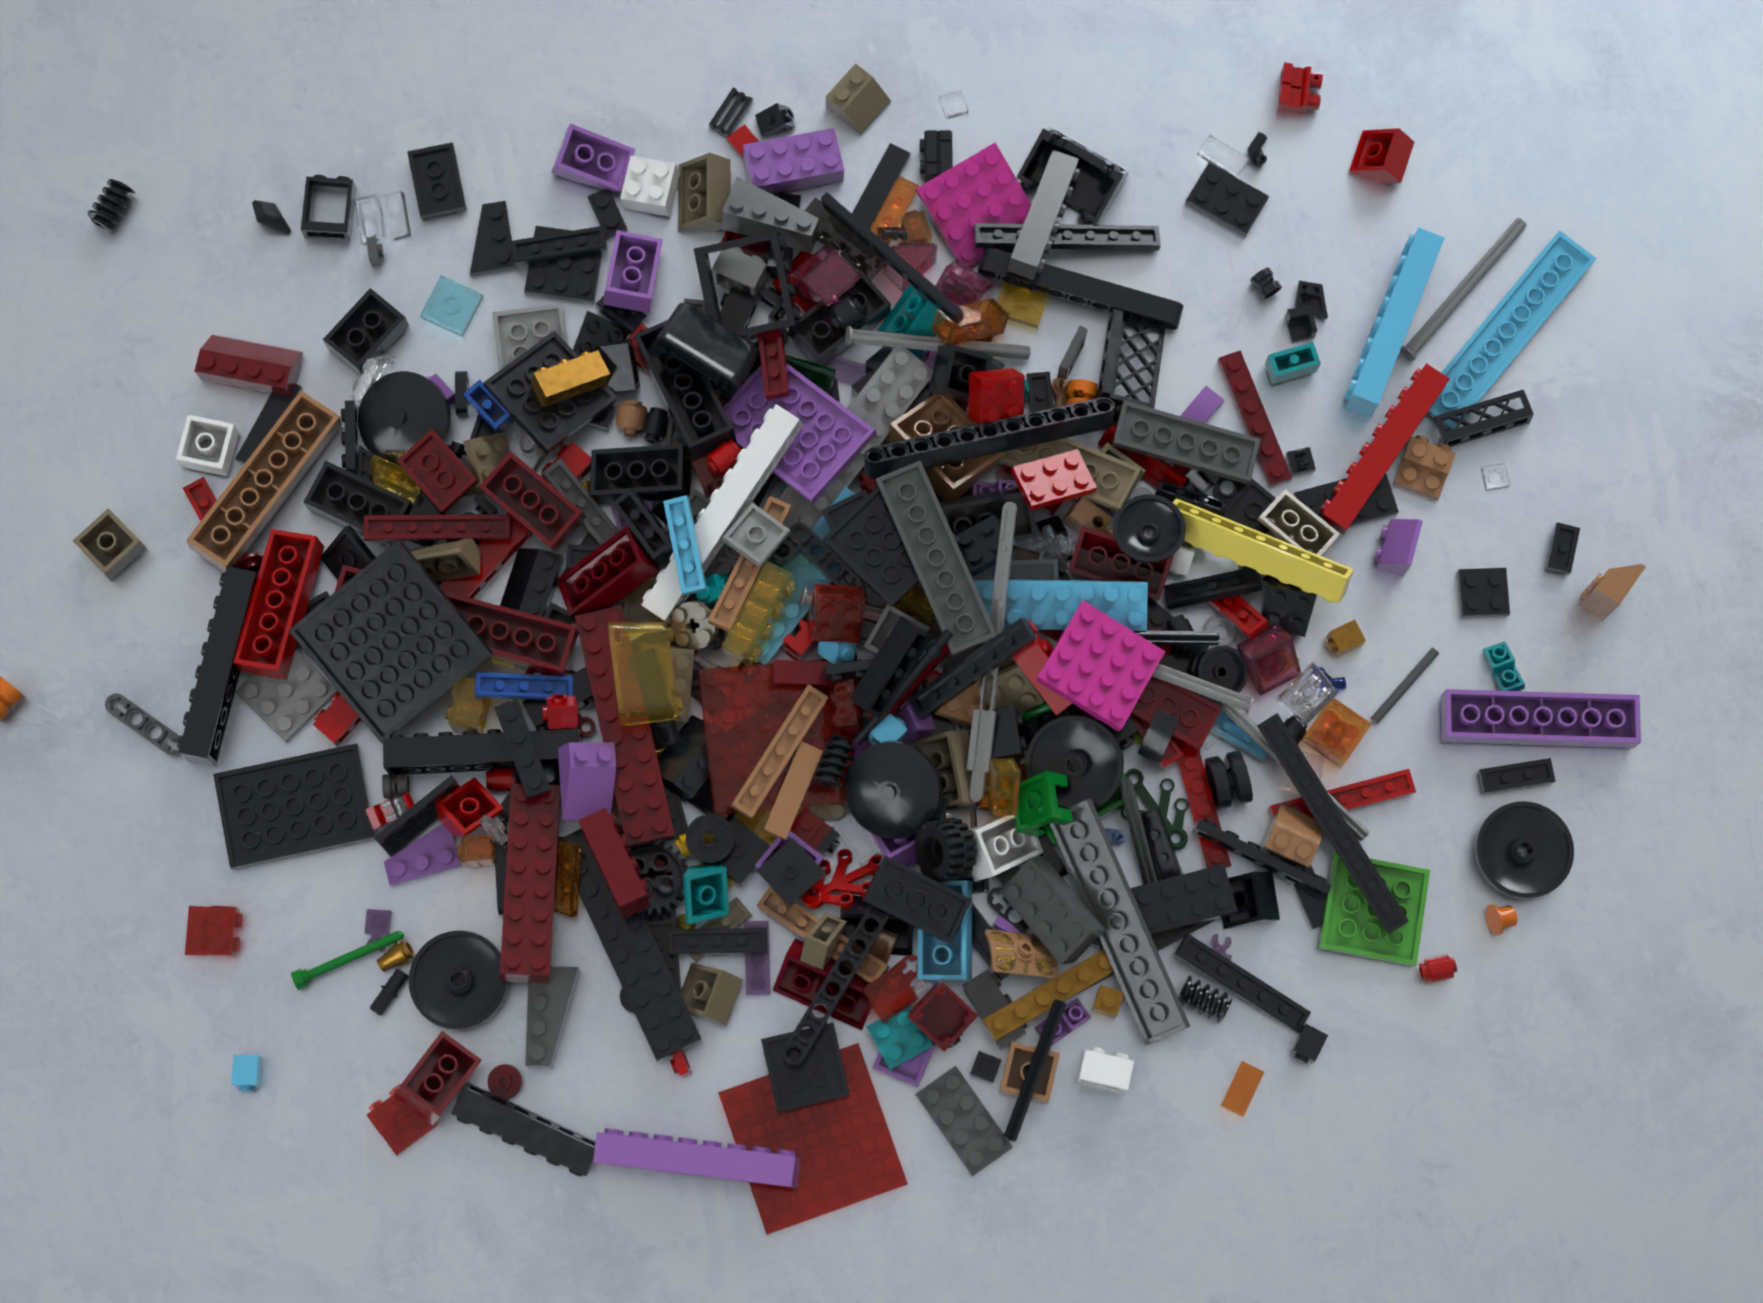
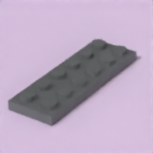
[1112,400,1260,485]

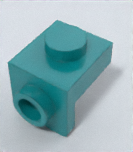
[696,574,730,607]

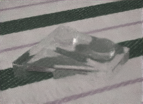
[351,354,396,403]

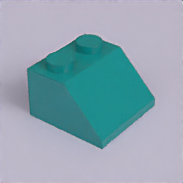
[683,863,729,924]

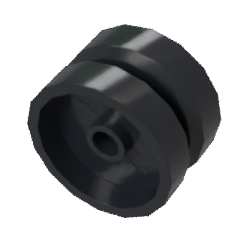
[1188,645,1249,698]
[1205,750,1253,810]

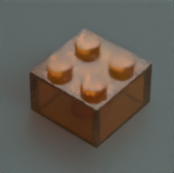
[1301,697,1372,768]

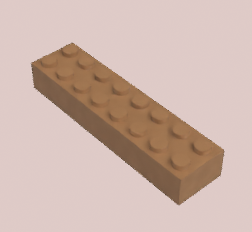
[186,391,342,572]

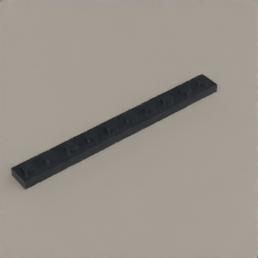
[1257,713,1409,934]

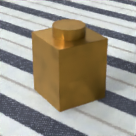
[1325,620,1366,658]
[1091,985,1124,1019]

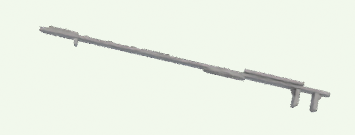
[966,502,1017,802]

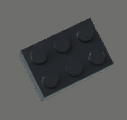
[323,288,409,377]

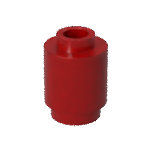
[706,440,741,475]
[486,767,519,792]
[1419,954,1457,983]

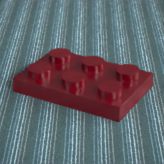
[397,429,480,514]

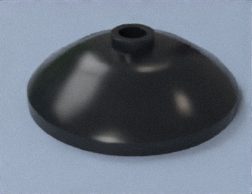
[1113,494,1186,563]

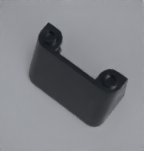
[1016,127,1129,225]
[648,302,759,403]

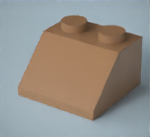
[1261,803,1323,868]

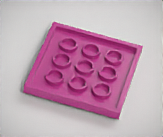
[915,142,1031,271]
[1036,600,1165,732]

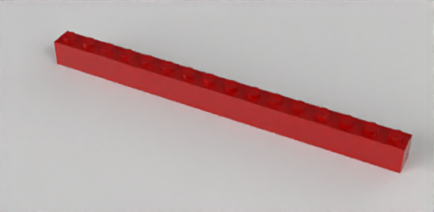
[313,442,591,747]

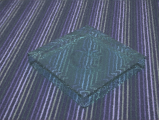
[420,275,484,337]

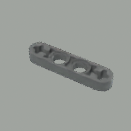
[105,693,182,758]

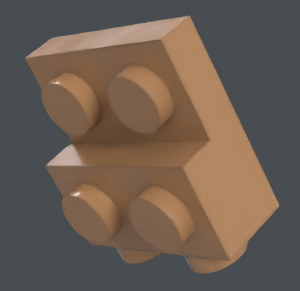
[1393,435,1456,501]

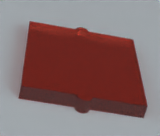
[862,965,918,1023]

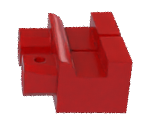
[1277,62,1323,114]
[782,613,824,661]

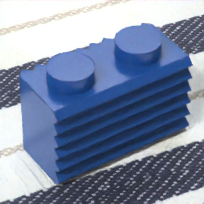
[464,380,514,433]

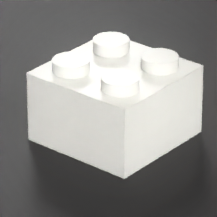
[620,156,680,217]
[176,415,239,477]
[1076,1047,1134,1094]

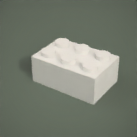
[969,810,1043,882]

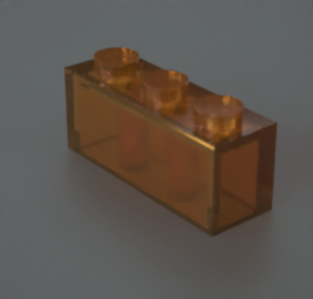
[931,298,1009,345]

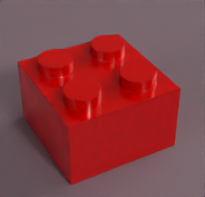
[968,368,1025,424]

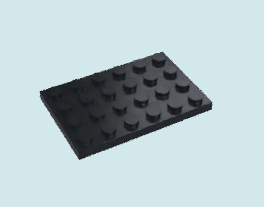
[213,743,375,869]

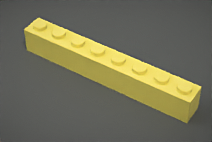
[1173,498,1354,603]

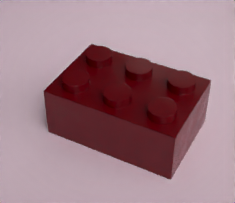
[393,1031,482,1125]

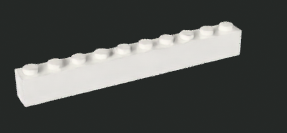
[642,405,804,625]

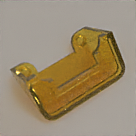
[608,621,683,726]

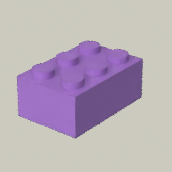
[603,230,663,313]

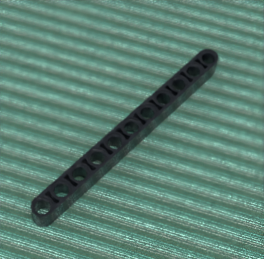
[864,397,1115,479]

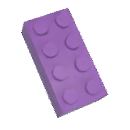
[743,128,845,195]

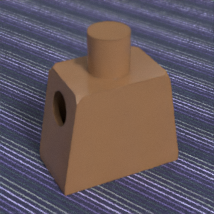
[1062,496,1113,535]

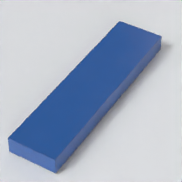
[474,672,573,701]

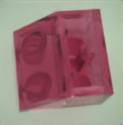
[790,246,862,306]
[935,259,994,330]

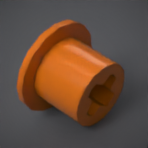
[1485,904,1517,936]

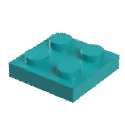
[866,1003,933,1071]

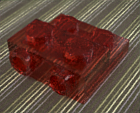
[831,679,864,738]
[184,906,243,958]
[367,1084,438,1156]

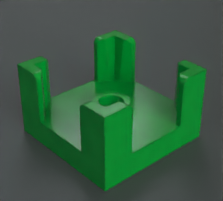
[1011,771,1073,837]

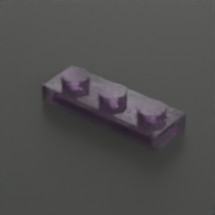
[744,921,771,996]

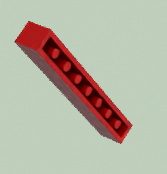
[1320,363,1450,535]

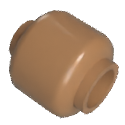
[616,400,648,435]

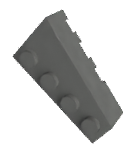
[722,177,819,253]
[525,967,581,1069]

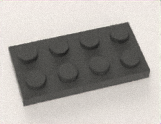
[915,1066,1013,1176]

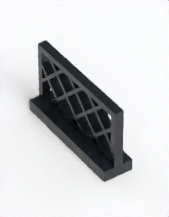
[1096,309,1166,409]
[374,775,460,857]

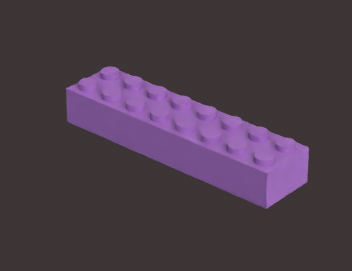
[1441,689,1641,748]
[593,1128,801,1188]

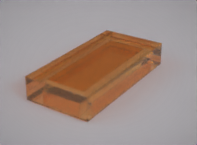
[1220,1061,1264,1117]

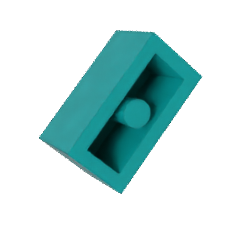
[1265,342,1321,385]

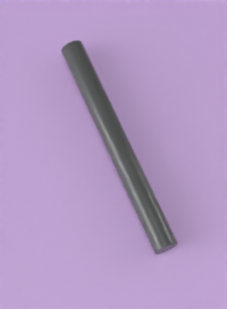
[1371,648,1439,724]

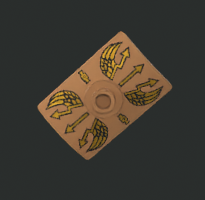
[985,929,1058,978]

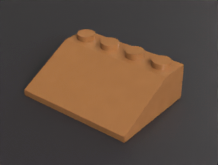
[886,394,1006,500]

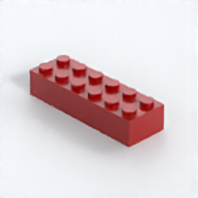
[233,529,324,680]

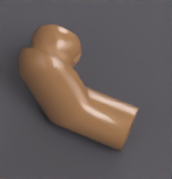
[1051,377,1068,408]

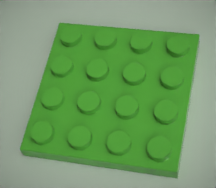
[1318,852,1430,966]

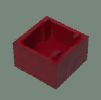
[906,979,978,1052]

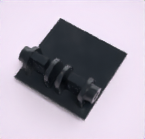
[573,311,628,356]

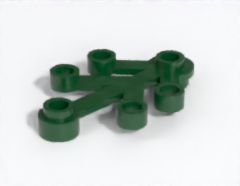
[1120,769,1189,851]

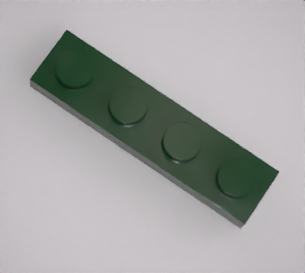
[750,346,836,394]

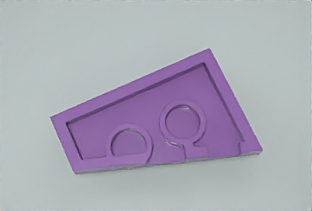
[384,824,462,886]

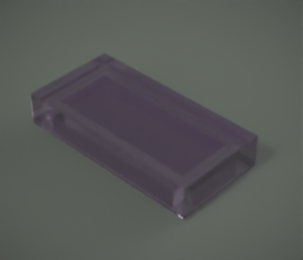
[824,356,866,386]

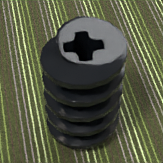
[87,179,135,233]
[812,734,856,788]
[1178,975,1233,1024]

